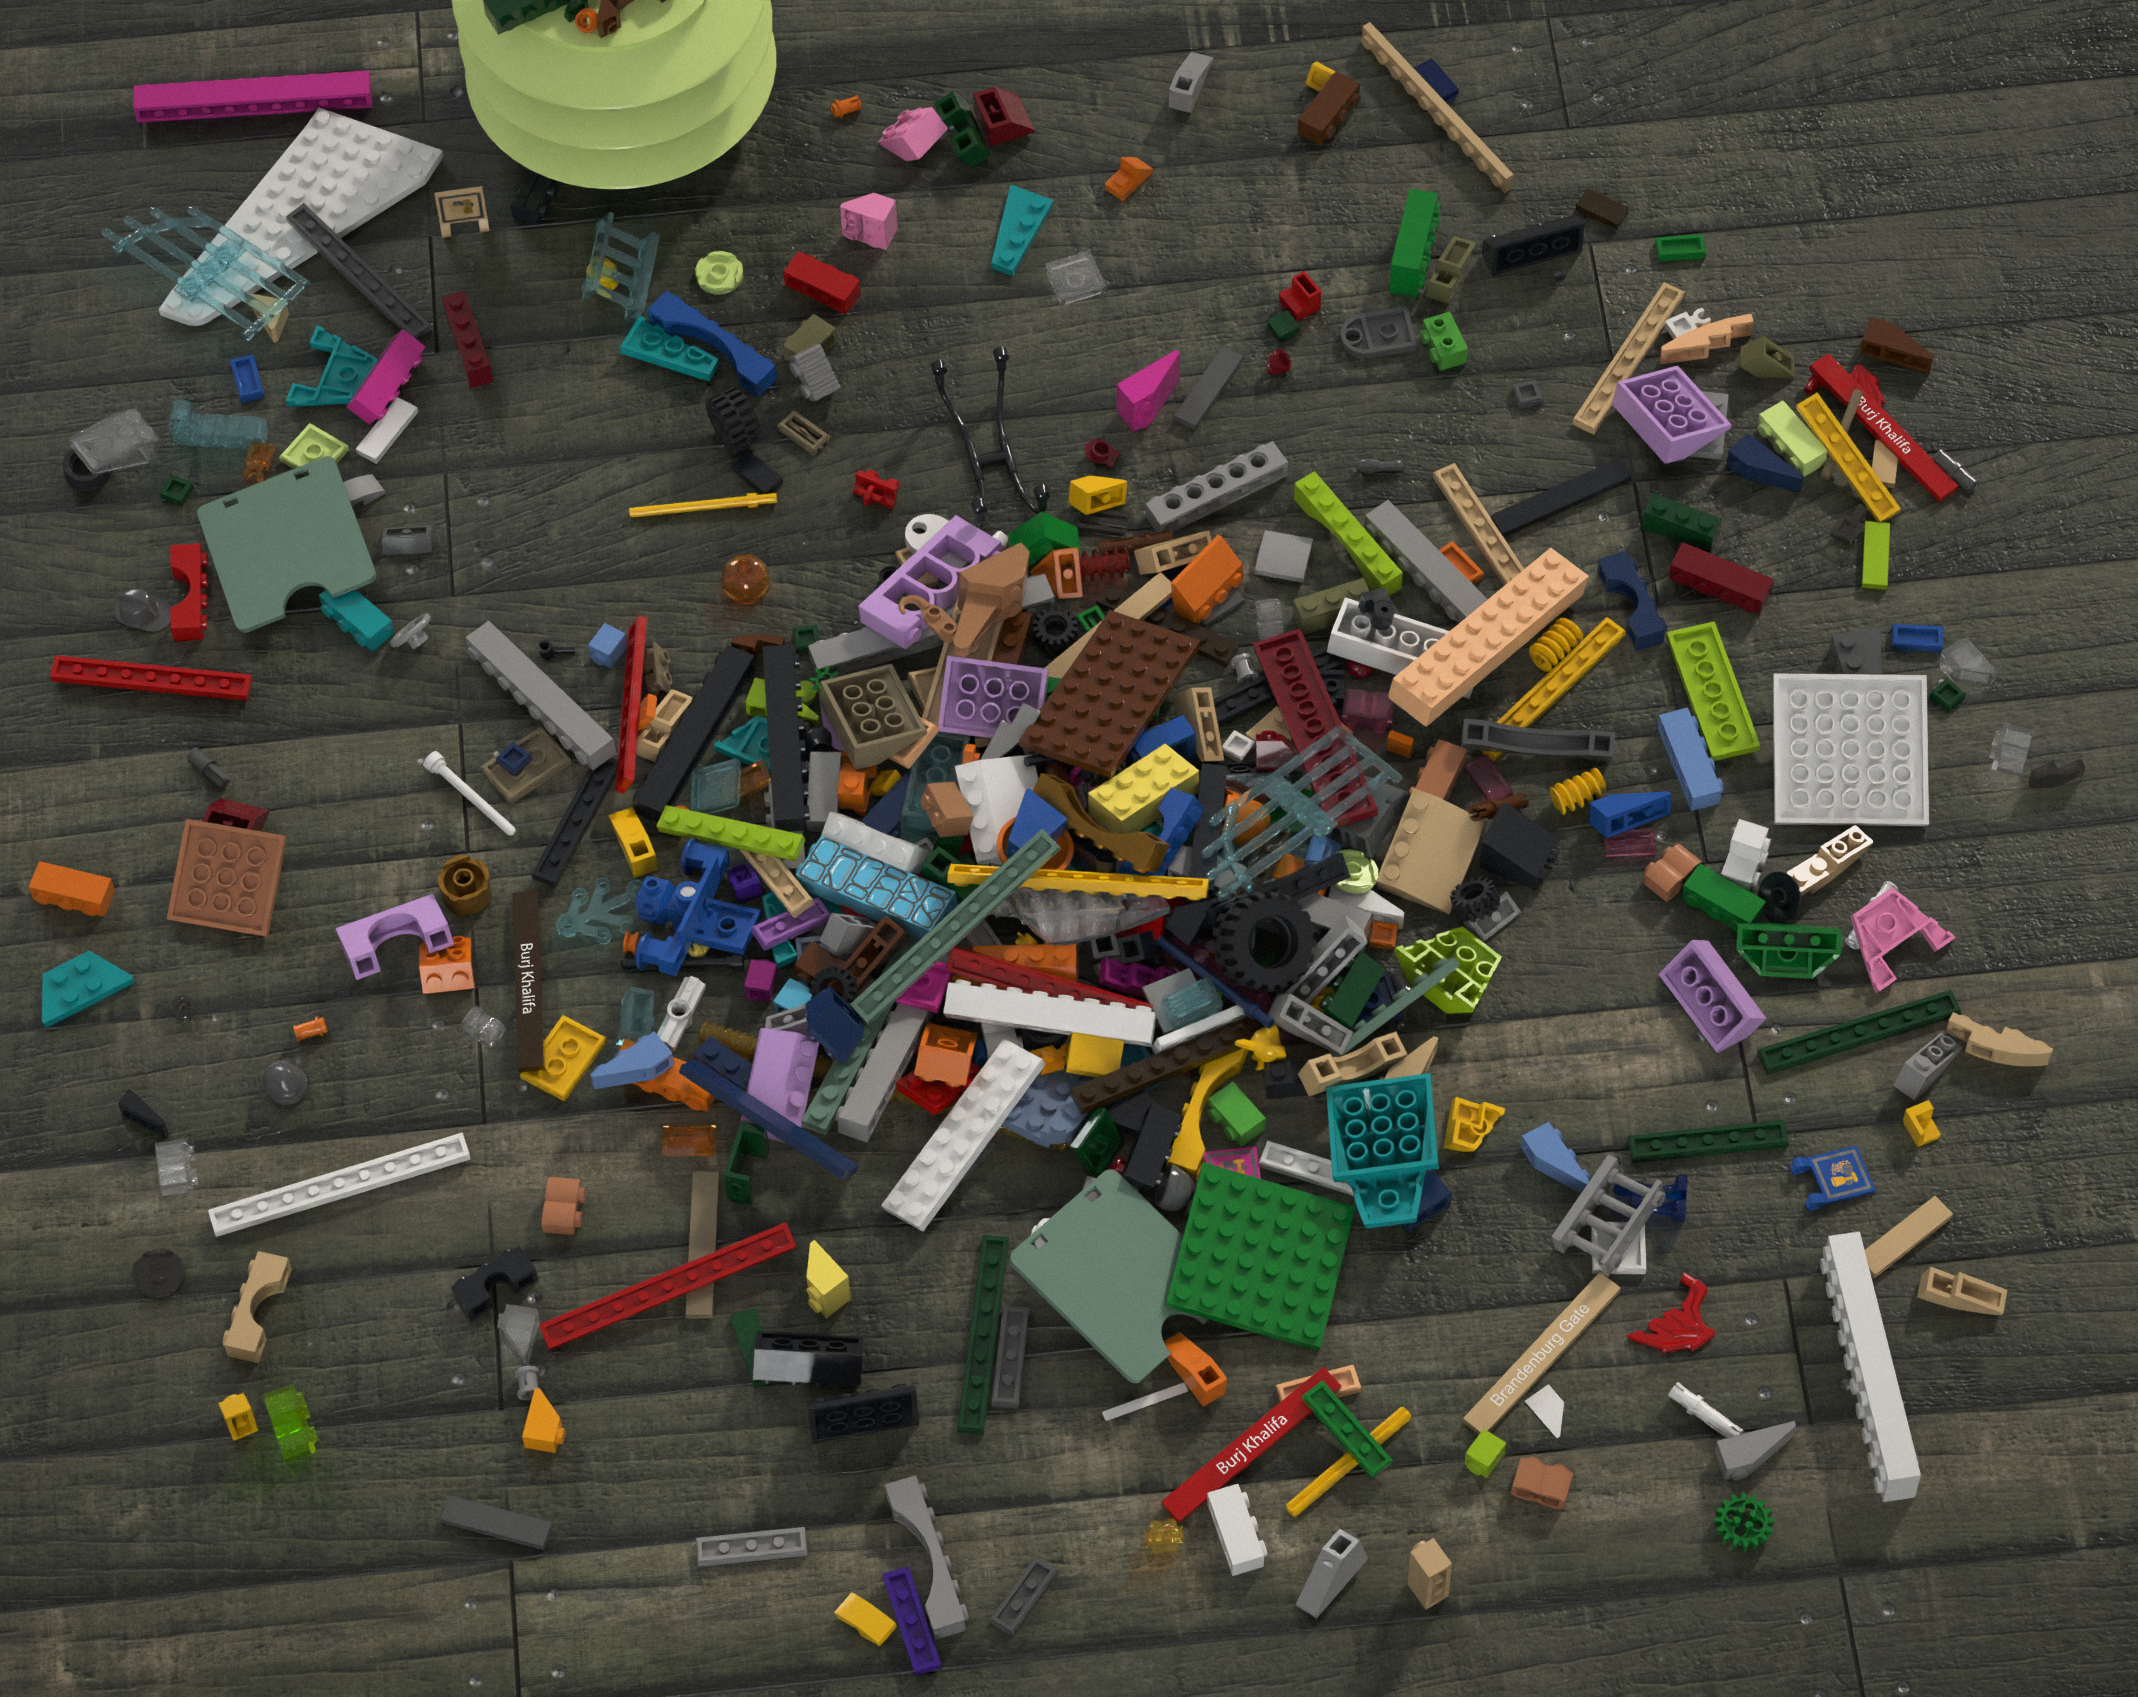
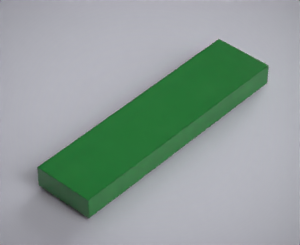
[1301,1380,1393,1479]

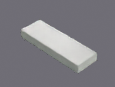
[356,397,418,464]

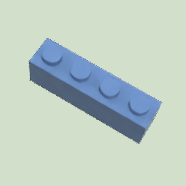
[1657,707,1724,811]

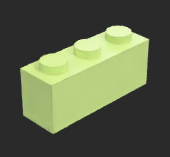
[1757,401,1828,477]

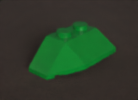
[1736,923,1842,979]

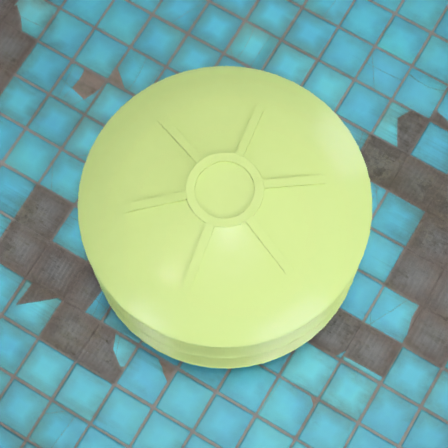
[452,0,776,189]

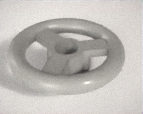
[390,613,431,649]

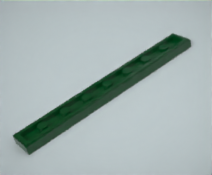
[1757,990,1961,1075]
[957,1235,1009,1435]

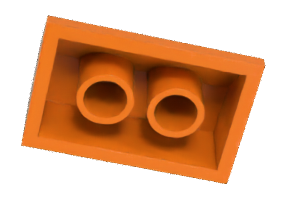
[1171,534,1244,624]

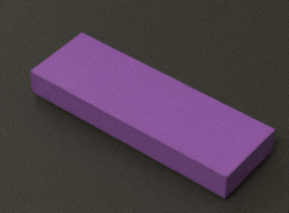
[751,897,831,951]

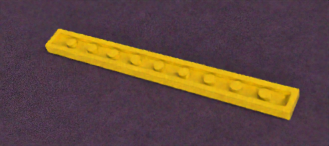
[948,864,1209,900]

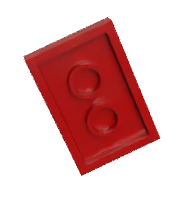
[896,1061,982,1115]

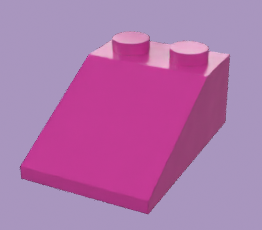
[1117,350,1180,432]

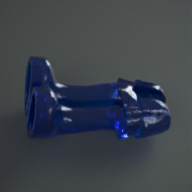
[1613,1174,1688,1223]

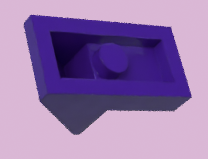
[726,861,762,904]

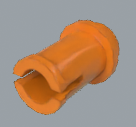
[830,95,862,118]
[293,1016,328,1042]

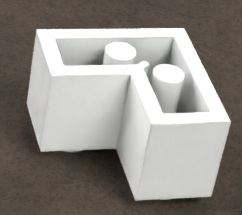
[1721,819,1771,892]

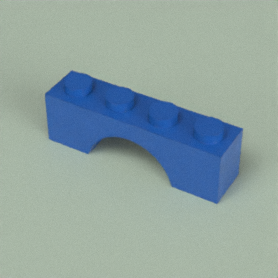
[1118,788,1204,876]

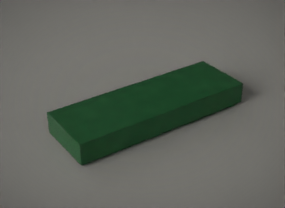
[730,1308,777,1388]

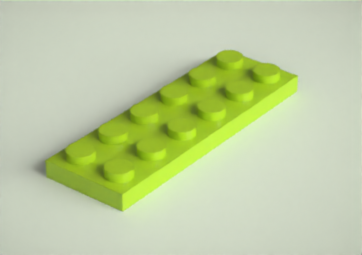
[1666,621,1761,761]

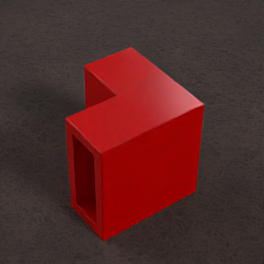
[1279,271,1321,322]

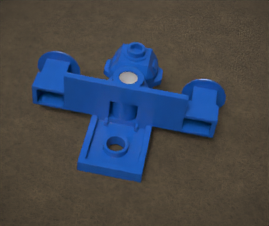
[635,838,761,976]

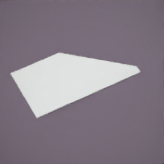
[1525,1384,1564,1438]

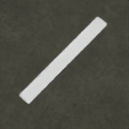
[1102,1383,1188,1421]

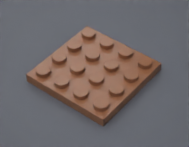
[167,819,287,937]

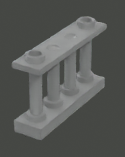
[1551,1154,1665,1277]

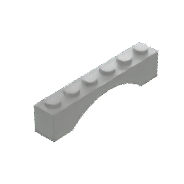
[885,1475,969,1640]

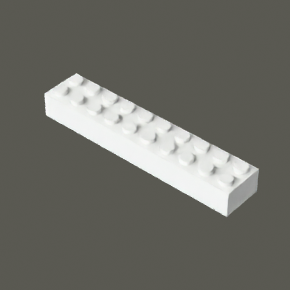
[1820,1232,1921,1502]

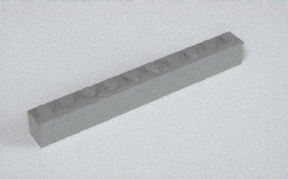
[808,574,1055,683]

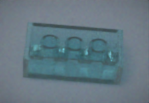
[901,731,971,835]

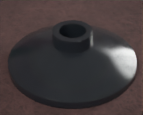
[1758,871,1801,923]

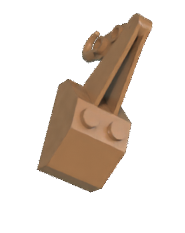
[898,543,1030,657]

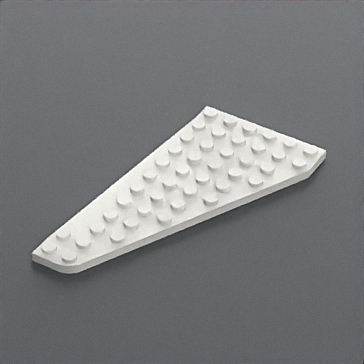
[159,107,444,326]

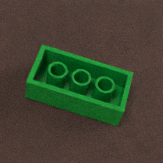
[1389,188,1441,298]

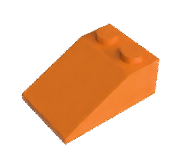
[914,1022,978,1087]

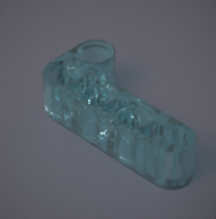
[168,399,270,449]

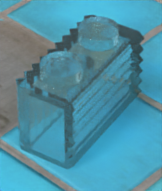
[1161,976,1223,1031]

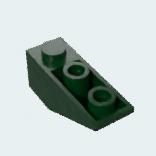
[921,846,980,905]

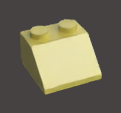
[806,1240,851,1318]

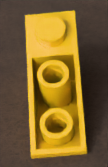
[608,807,658,878]

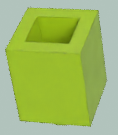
[1464,1429,1506,1478]

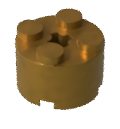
[438,855,492,916]

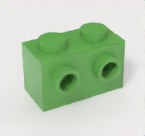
[1420,312,1468,371]

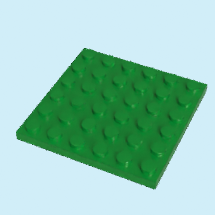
[1165,1162,1355,1352]

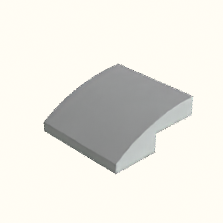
[1254,530,1313,583]

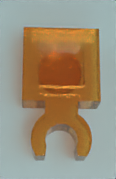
[244,441,277,483]

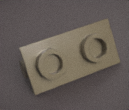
[644,642,672,696]

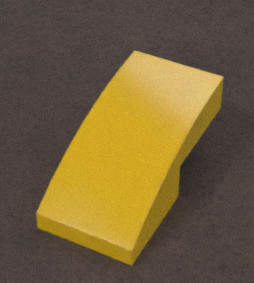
[834,1592,897,1646]

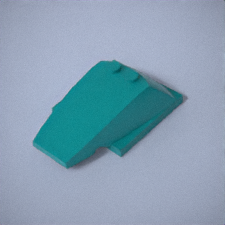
[1326,1073,1439,1229]

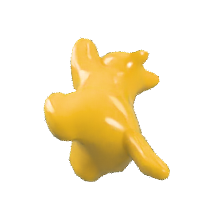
[1235,1024,1286,1071]

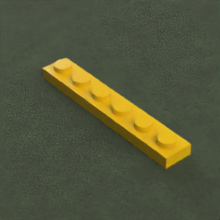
[1796,393,1901,523]

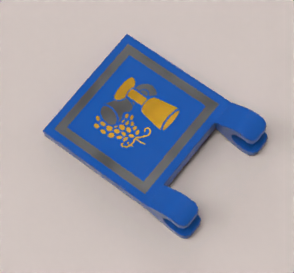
[1790,1145,1876,1211]

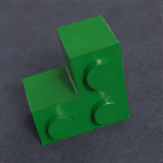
[1008,512,1081,567]

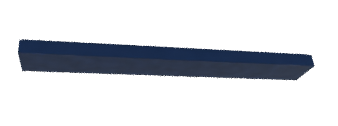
[679,1059,859,1179]

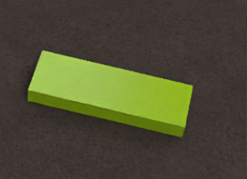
[1862,521,1890,590]

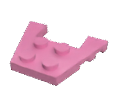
[1850,887,1956,993]

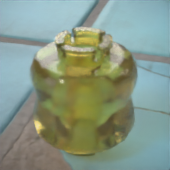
[1144,1518,1184,1554]

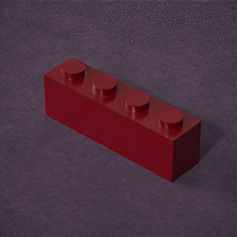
[441,290,493,388]
[1669,542,1774,615]

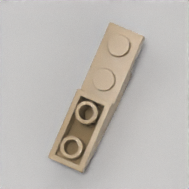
[1787,825,1873,896]
[1946,1012,2053,1066]

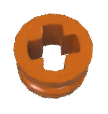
[623,931,641,955]

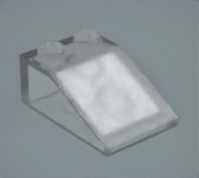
[68,408,162,474]

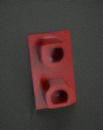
[853,469,899,509]

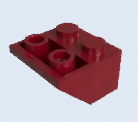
[973,87,1035,146]
[202,798,269,831]

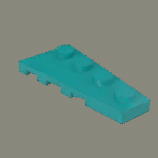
[991,184,1054,276]
[620,315,719,381]

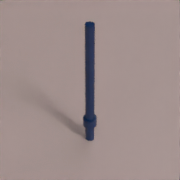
[1156,935,1275,1028]

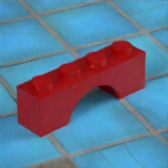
[170,543,208,642]

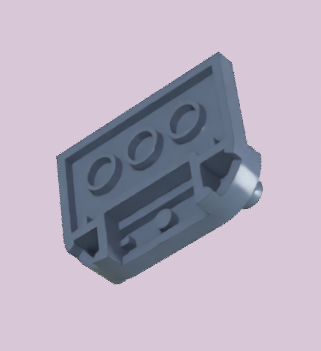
[1001,1064,1103,1148]

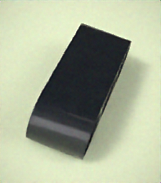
[1070,835,1117,873]

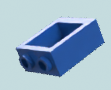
[1128,715,1196,766]

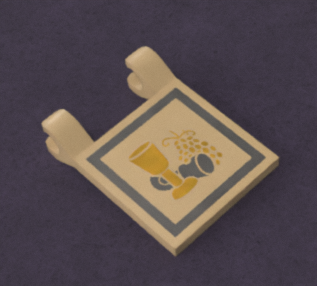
[434,186,490,238]

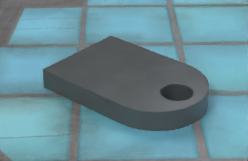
[1340,306,1418,359]

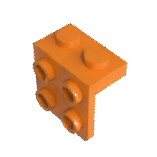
[419,936,475,994]

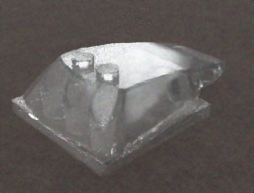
[1008,887,1170,946]

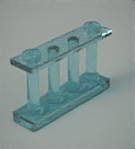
[582,212,660,323]

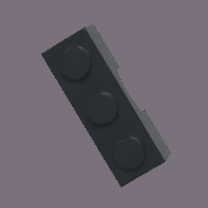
[451,1246,538,1322]

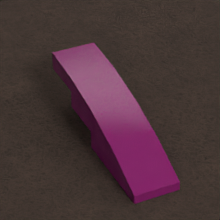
[1099,957,1202,998]

